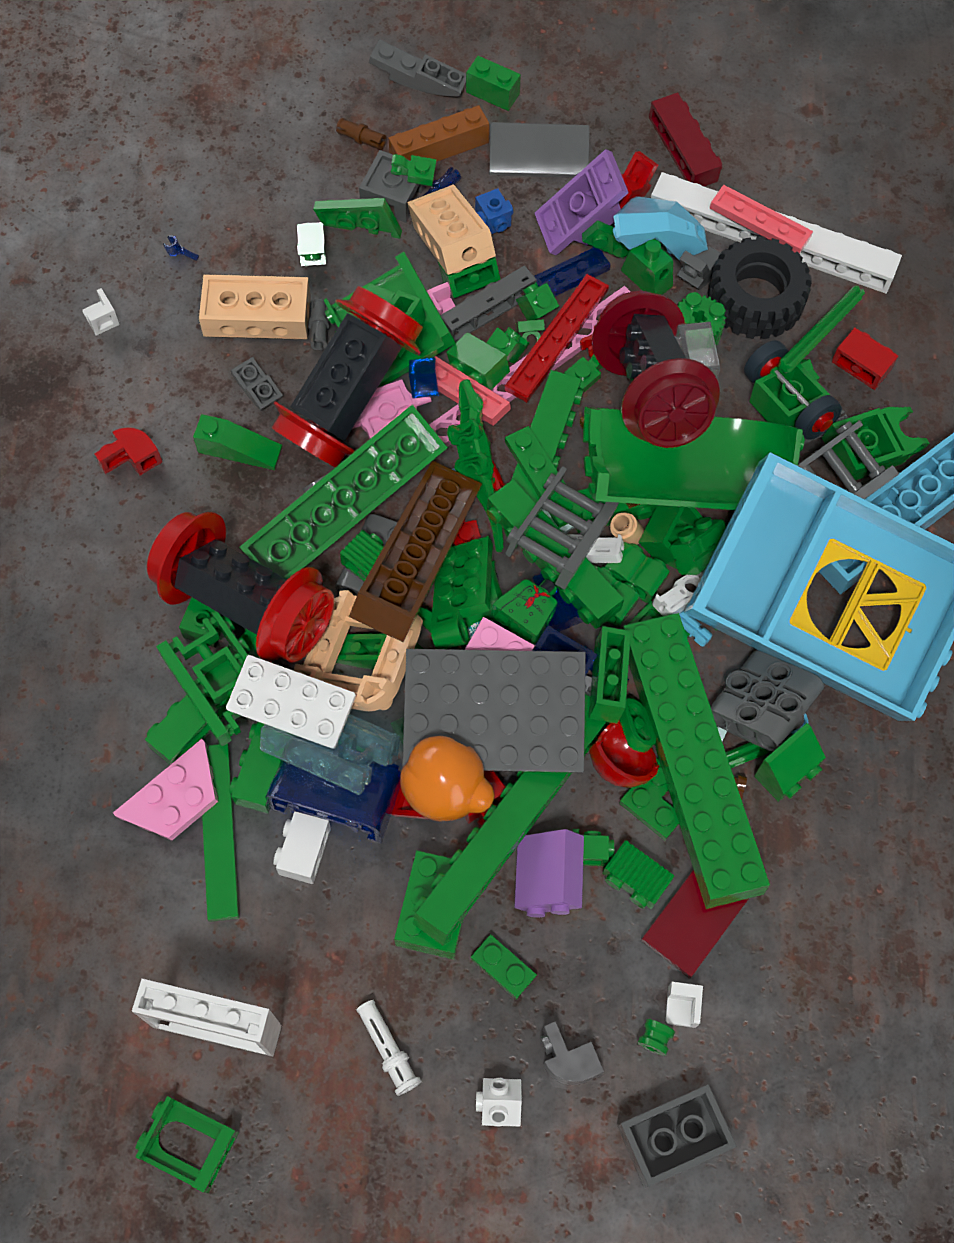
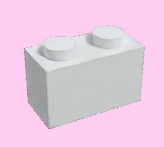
[273,811,331,884]

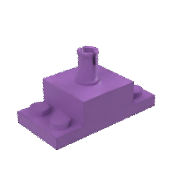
[535,149,629,255]

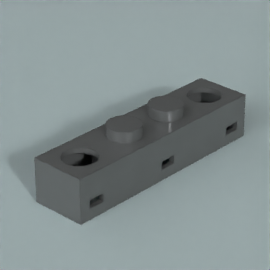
[441,265,537,342]

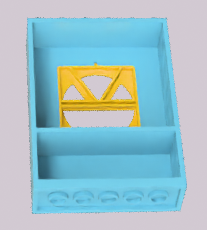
[684,453,954,721]

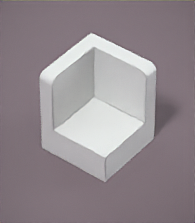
[83,288,119,335]
[665,982,703,1028]

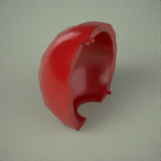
[589,720,659,788]

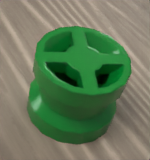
[637,1019,675,1056]

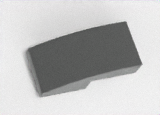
[231,357,283,411]

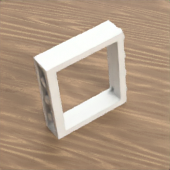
[132,979,282,1057]

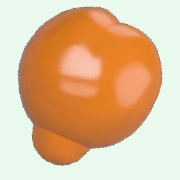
[400,736,494,822]

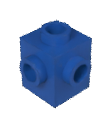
[475,188,513,234]

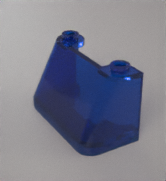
[265,737,401,844]

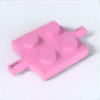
[352,380,431,440]

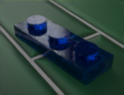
[534,247,611,297]

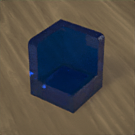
[409,357,439,399]

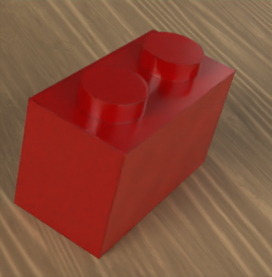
[832,328,899,390]

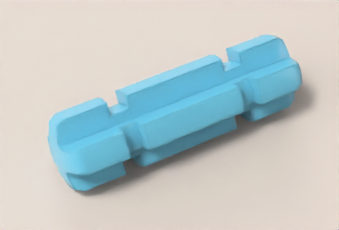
[679,610,712,646]

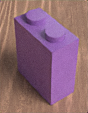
[515,829,584,917]

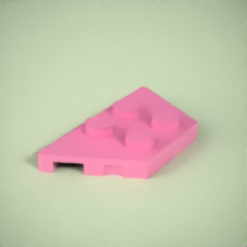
[113,739,218,840]

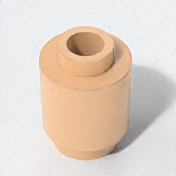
[610,512,644,545]

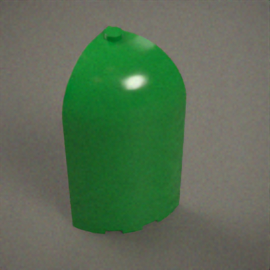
[583,407,804,510]

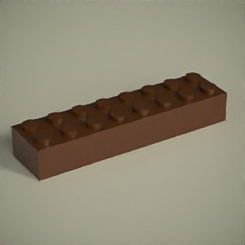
[349,460,482,642]

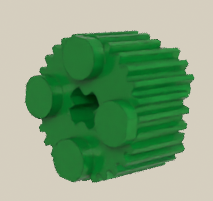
[678,292,726,355]

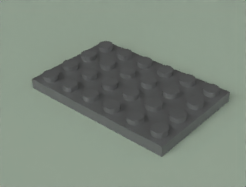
[403,649,585,773]

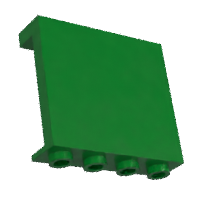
[324,252,456,388]

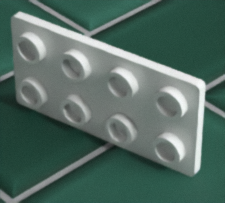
[226,655,356,749]

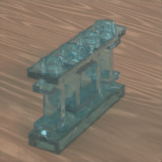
[260,714,400,795]

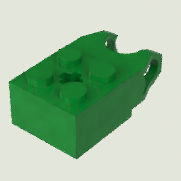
[822,407,930,480]

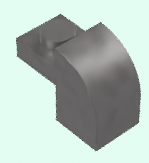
[540,1022,604,1085]

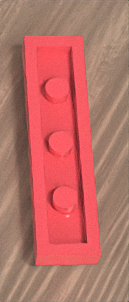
[710,185,813,254]
[414,356,511,426]

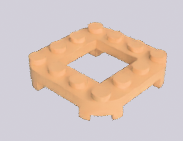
[294,590,423,712]

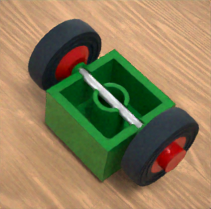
[744,340,842,440]

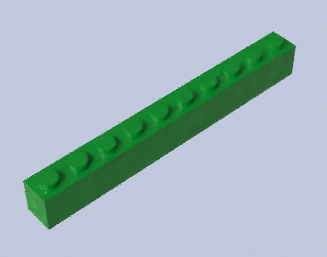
[413,694,609,946]

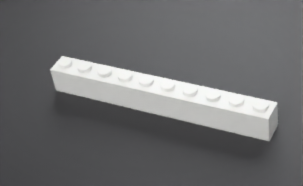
[651,172,902,294]

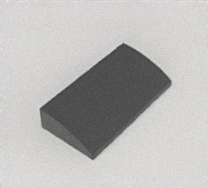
[489,122,589,178]

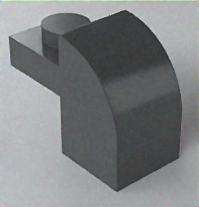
[677,245,721,289]

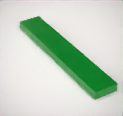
[202,743,239,922]

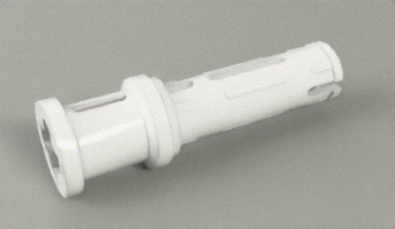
[356,1000,422,1096]

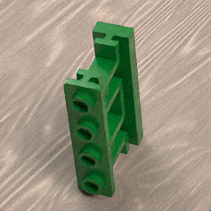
[156,611,251,746]

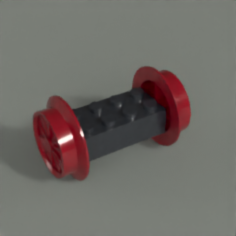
[592,291,720,448]

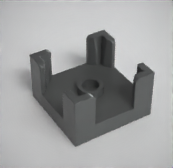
[359,150,426,223]

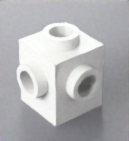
[476,1078,522,1126]

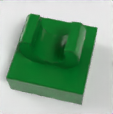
[515,319,545,342]

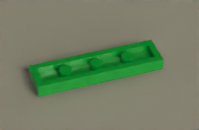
[505,426,583,528]

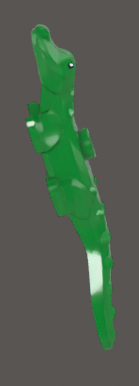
[447,379,504,552]

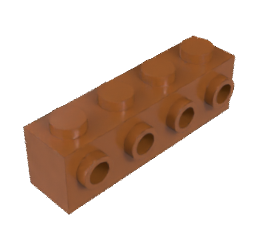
[388,105,489,162]

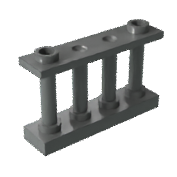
[798,421,899,499]
[505,466,619,590]

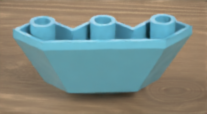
[613,196,708,260]

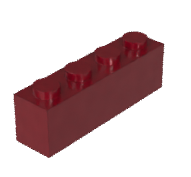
[649,92,722,187]

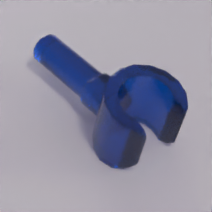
[163,235,199,261]

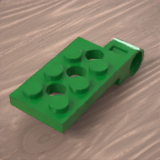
[431,536,493,650]

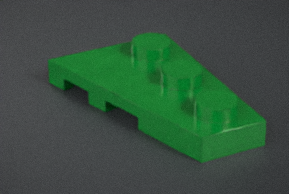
[313,198,402,239]

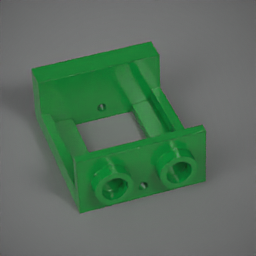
[135,1096,239,1194]

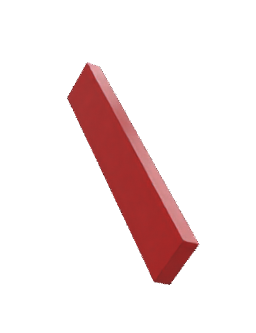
[505,274,609,403]

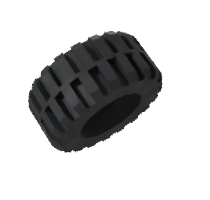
[708,236,812,339]

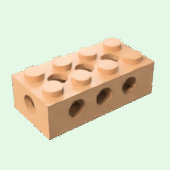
[407,184,496,275]
[199,275,311,339]

